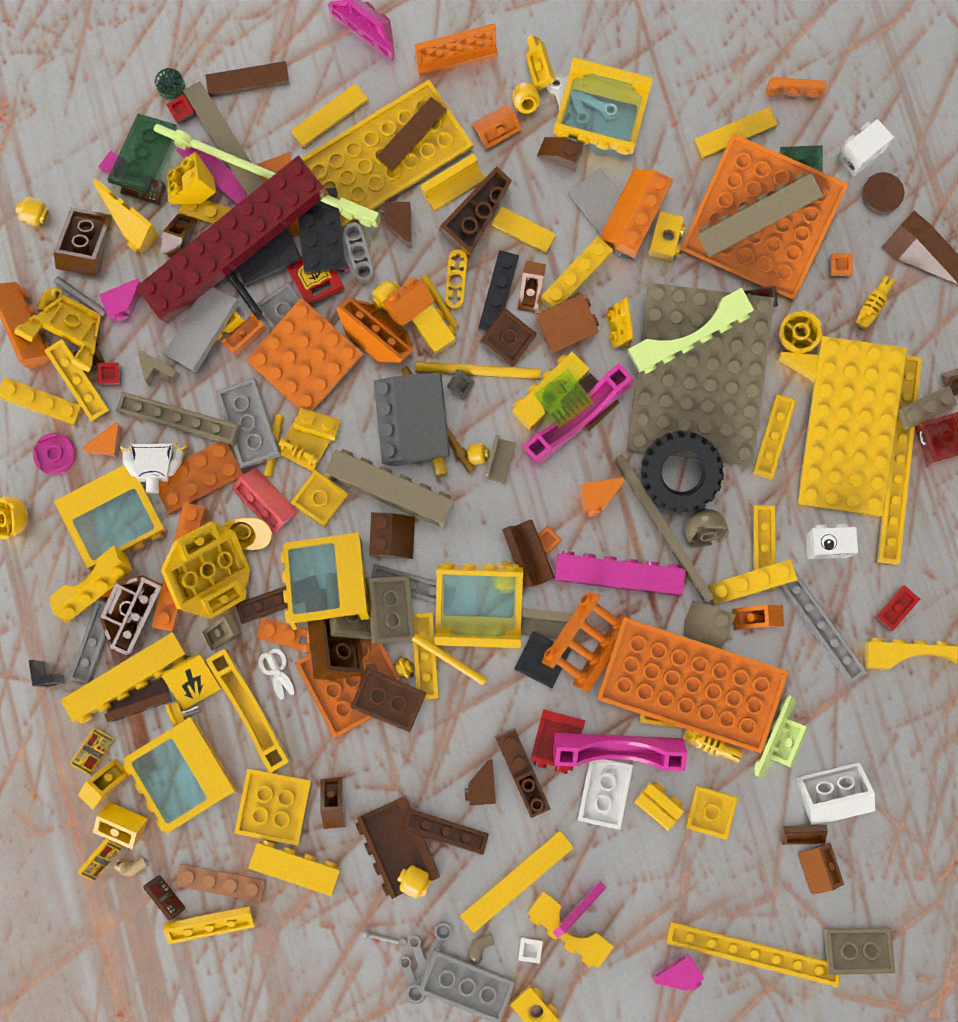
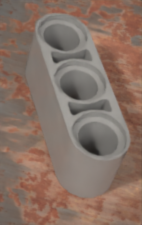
[344,222,375,285]

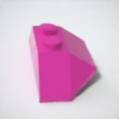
[328,0,395,61]

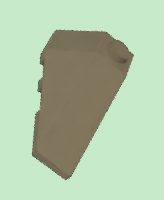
[684,601,735,649]

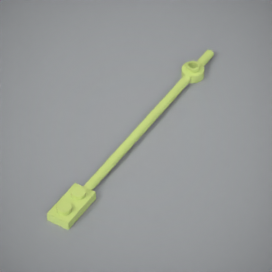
[154,124,381,228]

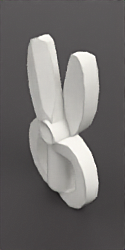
[258,649,295,700]

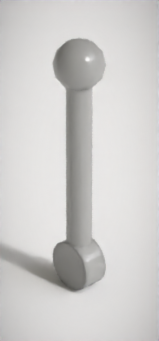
[362,929,407,947]

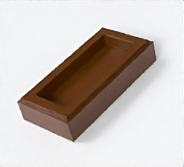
[781,825,828,845]

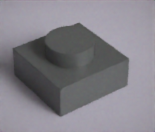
[447,369,475,399]

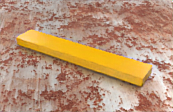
[460,830,574,933]

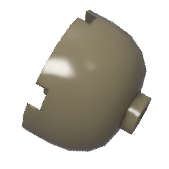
[685,508,729,547]

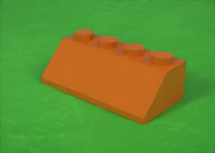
[599,169,674,259]
[0,282,51,371]

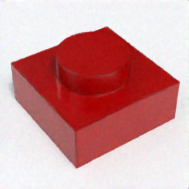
[166,94,195,124]
[97,362,120,385]

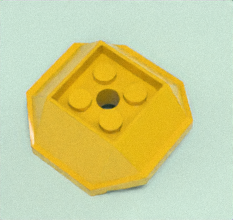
[161,522,250,619]

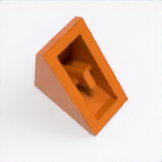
[82,422,123,458]

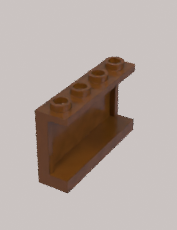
[355,796,441,899]

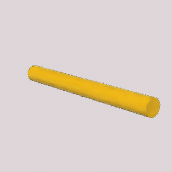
[411,633,488,685]

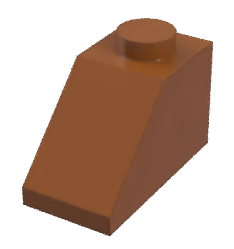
[517,261,546,312]

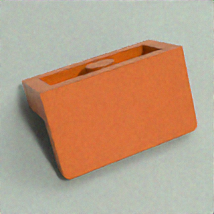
[471,105,522,149]

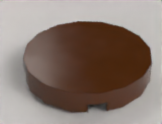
[862,172,905,214]

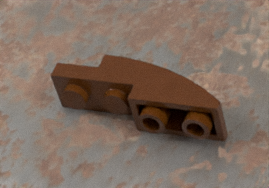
[495,728,550,818]

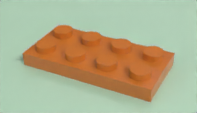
[158,442,244,515]

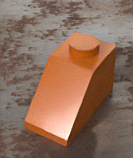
[733,605,784,630]

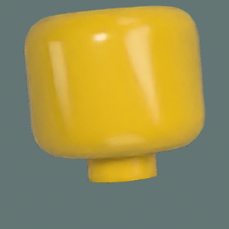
[467,443,490,465]

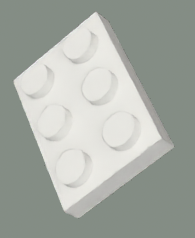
[577,759,633,830]

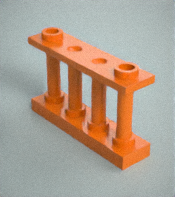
[541,591,631,693]

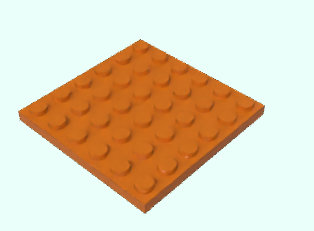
[680,133,849,300]

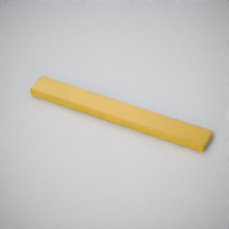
[666,921,841,987]

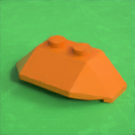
[337,297,414,362]

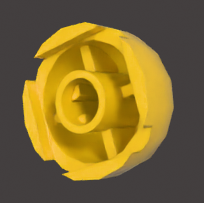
[779,311,822,354]
[0,496,28,539]

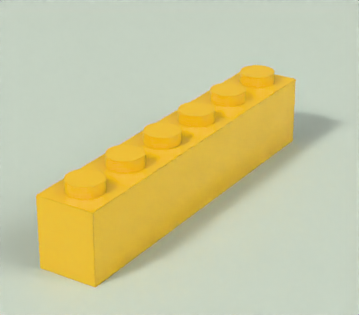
[60,632,189,724]

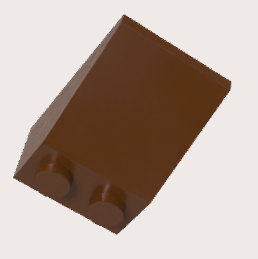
[54,207,112,277]

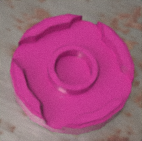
[33,433,76,475]

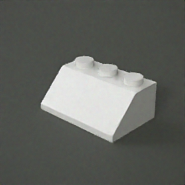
[797,762,875,825]

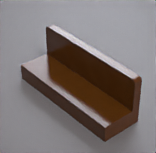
[502,520,555,589]
[104,678,173,723]

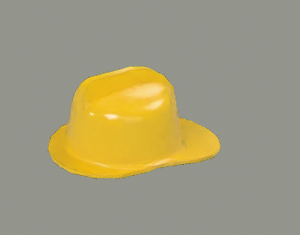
[224,517,272,550]

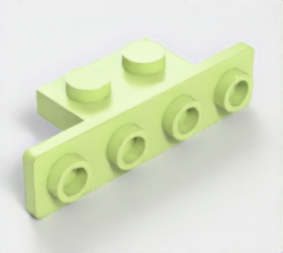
[754,695,809,780]

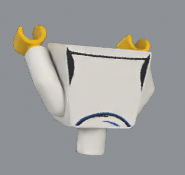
[120,443,187,493]

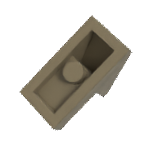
[138,350,180,386]
[202,613,241,651]

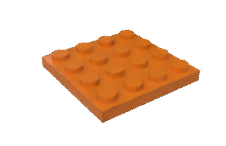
[246,298,364,411]
[294,638,402,739]

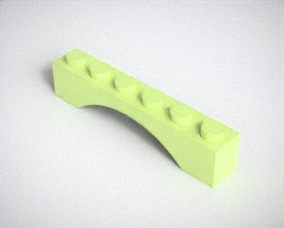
[627,288,754,374]

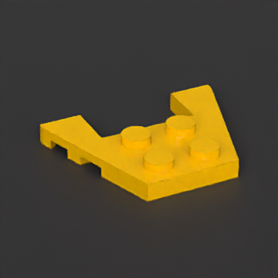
[14,295,101,372]

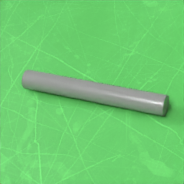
[53,276,107,318]

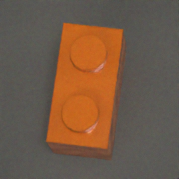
[382,278,435,326]

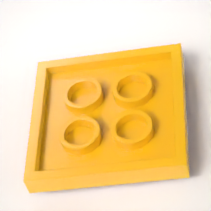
[234,768,312,846]

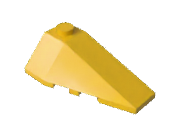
[92,179,160,255]

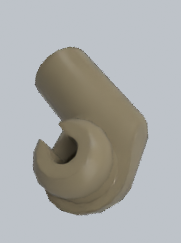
[468,934,495,964]

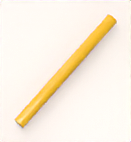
[415,361,541,379]

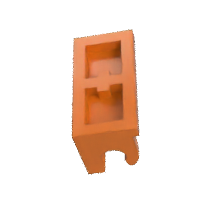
[222,313,267,358]

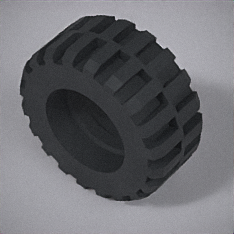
[641,430,724,513]

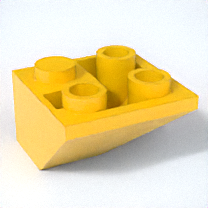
[166,152,216,205]

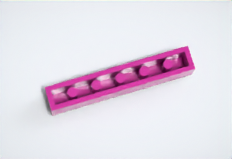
[554,551,686,597]

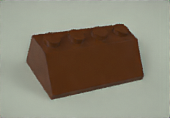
[305,589,364,680]

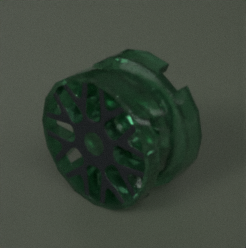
[154,68,186,101]

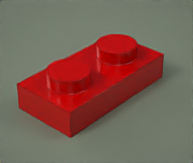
[875,585,921,631]

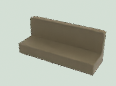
[521,608,587,642]

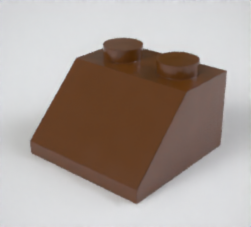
[369,512,415,559]

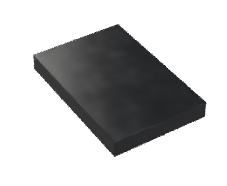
[237,227,302,286]

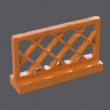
[414,23,498,76]

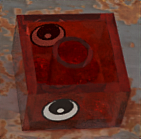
[915,412,958,467]

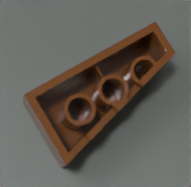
[439,166,512,259]

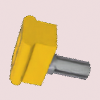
[165,701,200,727]

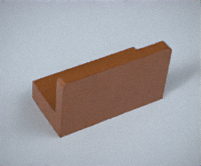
[798,842,844,894]

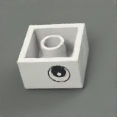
[838,119,894,177]
[805,524,858,559]

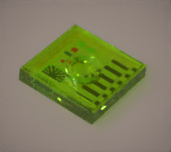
[534,369,594,429]

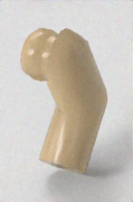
[114,856,148,876]

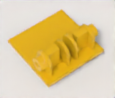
[606,297,634,350]
[278,416,331,472]

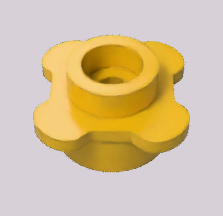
[396,657,414,678]

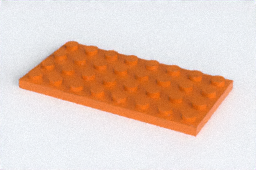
[596,616,789,754]

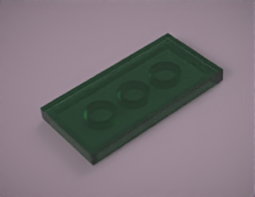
[107,113,177,195]

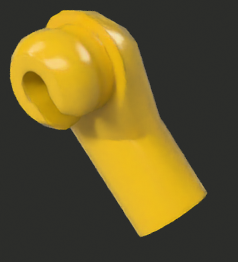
[36,287,63,312]

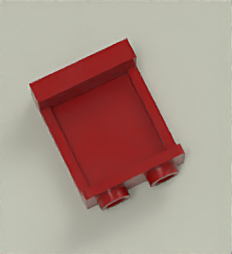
[530,709,586,774]

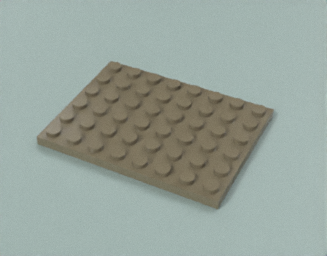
[627,282,774,466]

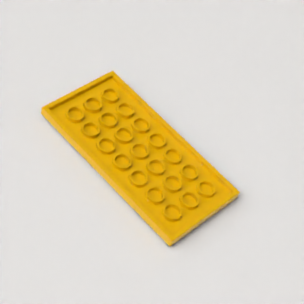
[302,79,473,229]
[797,336,907,516]

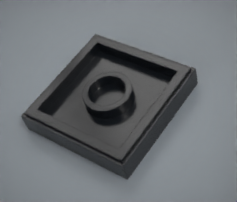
[514,631,571,688]

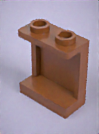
[533,292,599,353]

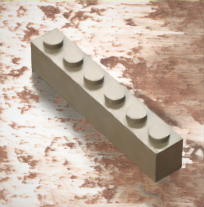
[697,172,823,258]

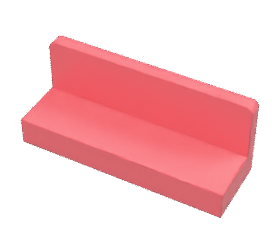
[232,468,298,534]

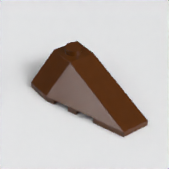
[881,210,958,286]

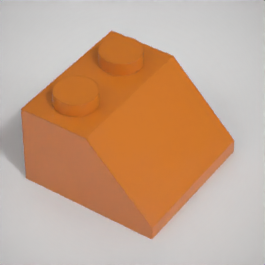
[579,477,624,517]

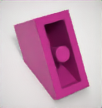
[99,278,141,322]
[651,953,705,991]

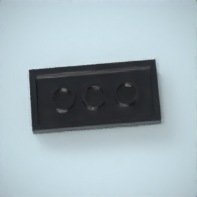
[298,187,346,274]

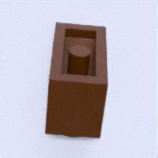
[537,137,584,171]
[381,202,412,248]
[160,214,197,258]
[464,759,496,806]
[320,777,346,829]

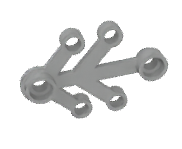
[399,922,461,1004]

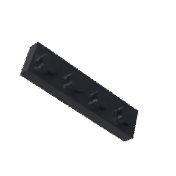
[478,250,519,332]

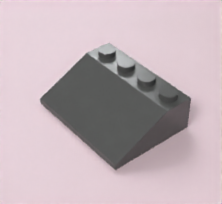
[374,373,450,466]

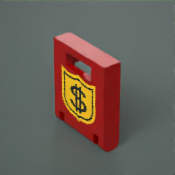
[286,256,345,306]

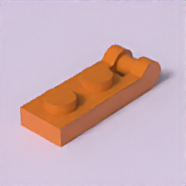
[765,77,826,98]
[256,617,311,654]

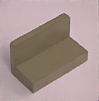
[484,435,516,484]

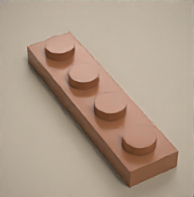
[175,864,266,903]

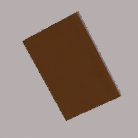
[350,668,427,733]

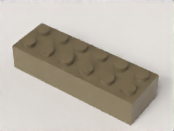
[325,449,454,529]

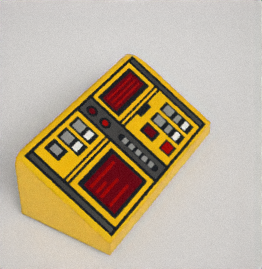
[70,727,115,776]
[77,838,122,881]

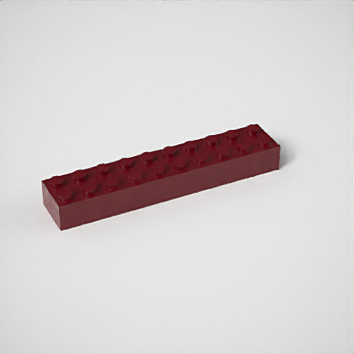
[136,155,329,323]

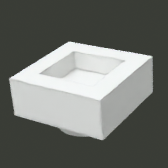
[518,937,543,963]

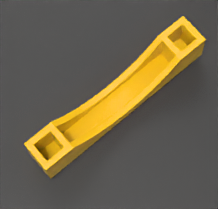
[864,638,958,670]
[206,649,292,773]

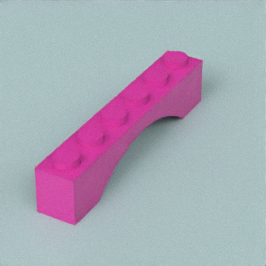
[522,363,635,466]
[553,733,688,771]

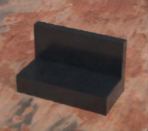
[28,660,65,688]

